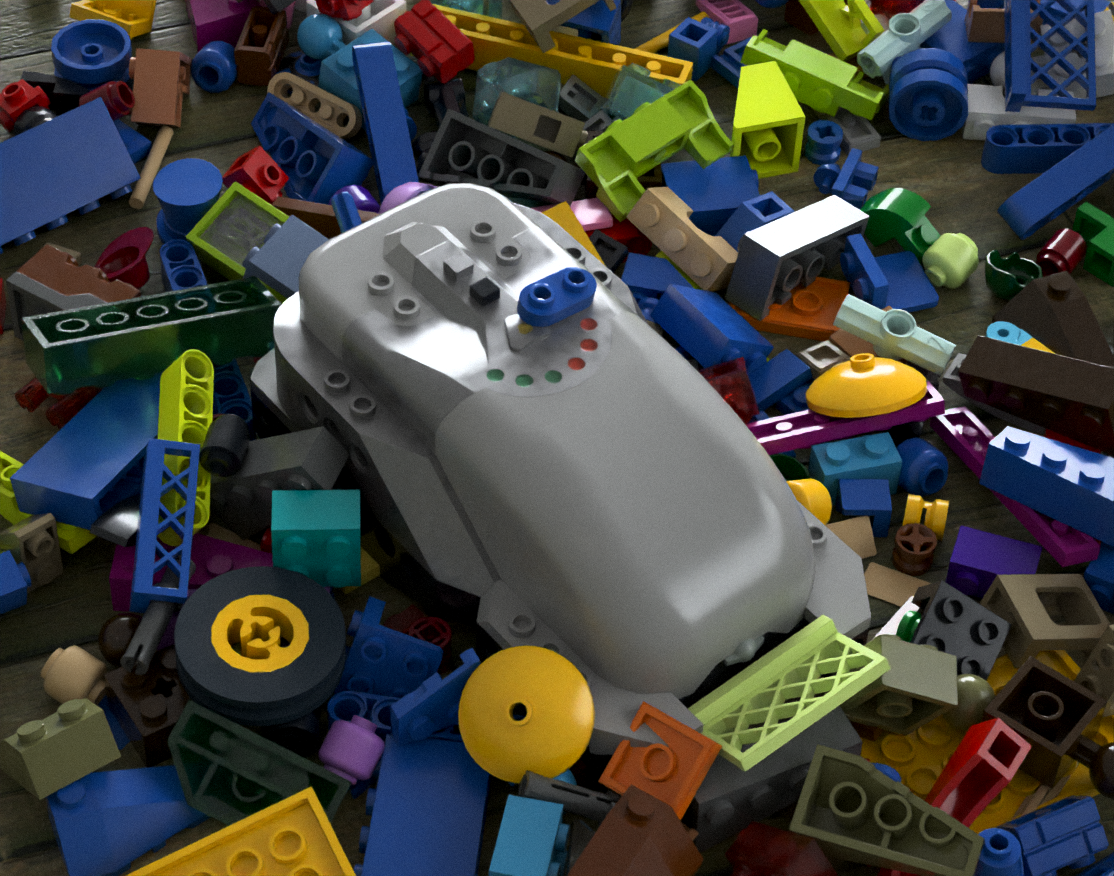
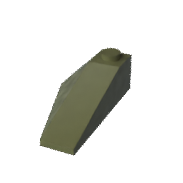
[789,744,984,876]

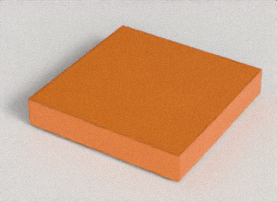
[598,701,722,821]

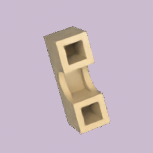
[626,187,738,291]

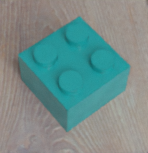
[271,490,361,588]

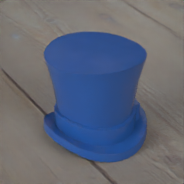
[153,158,223,244]

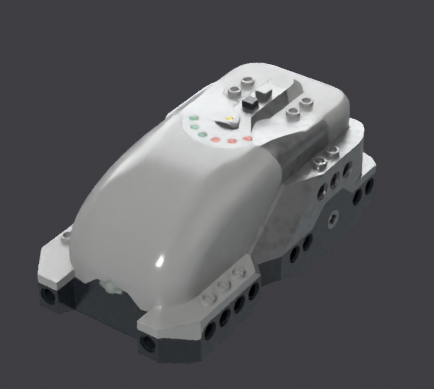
[250,183,871,786]

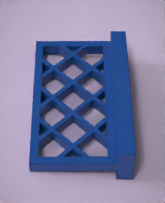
[1004,0,1096,112]

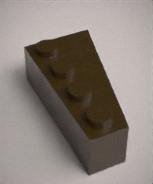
[958,335,1114,456]

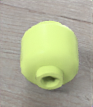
[922,233,979,289]

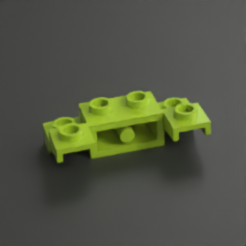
[741,28,889,121]
[575,79,734,222]

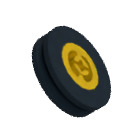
[174,566,346,726]

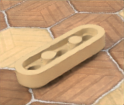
[267,72,362,139]

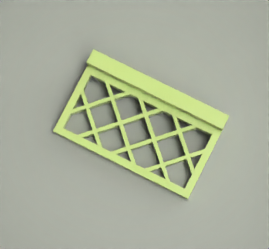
[688,615,891,772]

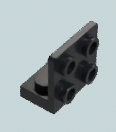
[910,581,1012,681]

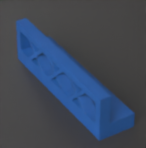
[129,438,200,613]

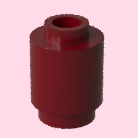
[79,81,135,121]
[1036,228,1087,277]

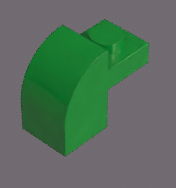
[860,188,941,264]
[1072,202,1114,287]

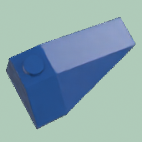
[251,92,375,205]
[45,761,237,876]

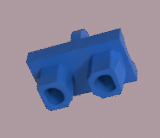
[813,148,879,210]

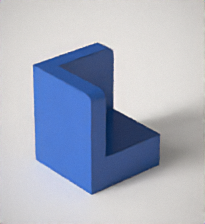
[835,479,892,537]

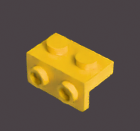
[69,0,156,40]

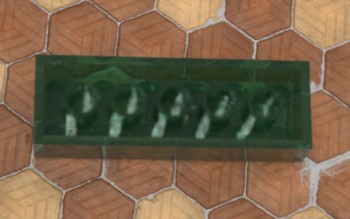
[21,276,282,395]

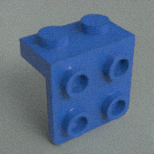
[840,233,939,313]
[334,596,443,698]

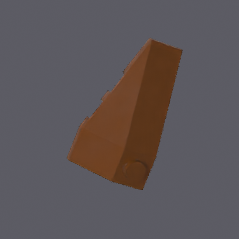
[567,784,704,876]

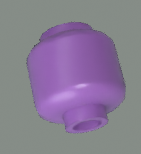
[318,715,385,786]

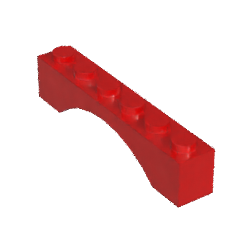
[877,717,1032,876]

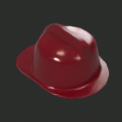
[94,227,154,290]

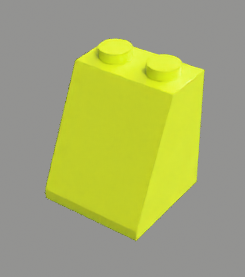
[730,61,806,179]

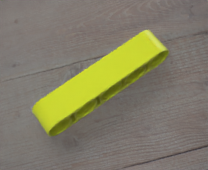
[158,349,214,546]

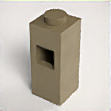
[487,91,588,158]

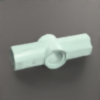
[857,0,952,78]
[833,294,956,376]

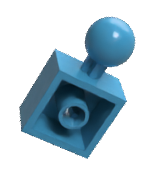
[297,14,423,131]
[488,769,577,876]

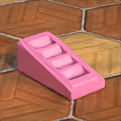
[696,0,758,45]

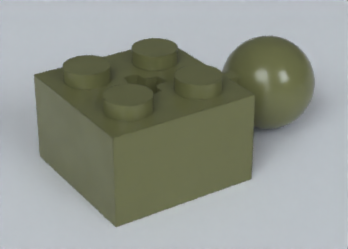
[831,634,996,736]

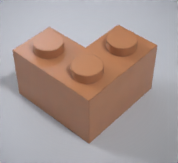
[127,48,192,128]

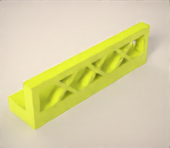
[799,0,884,62]

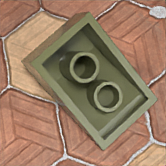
[0,698,121,800]

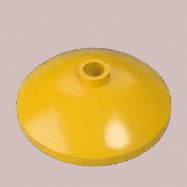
[806,353,927,418]
[458,646,595,784]

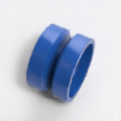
[51,19,134,91]
[889,48,968,141]

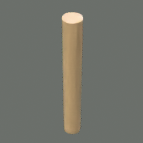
[129,125,174,209]

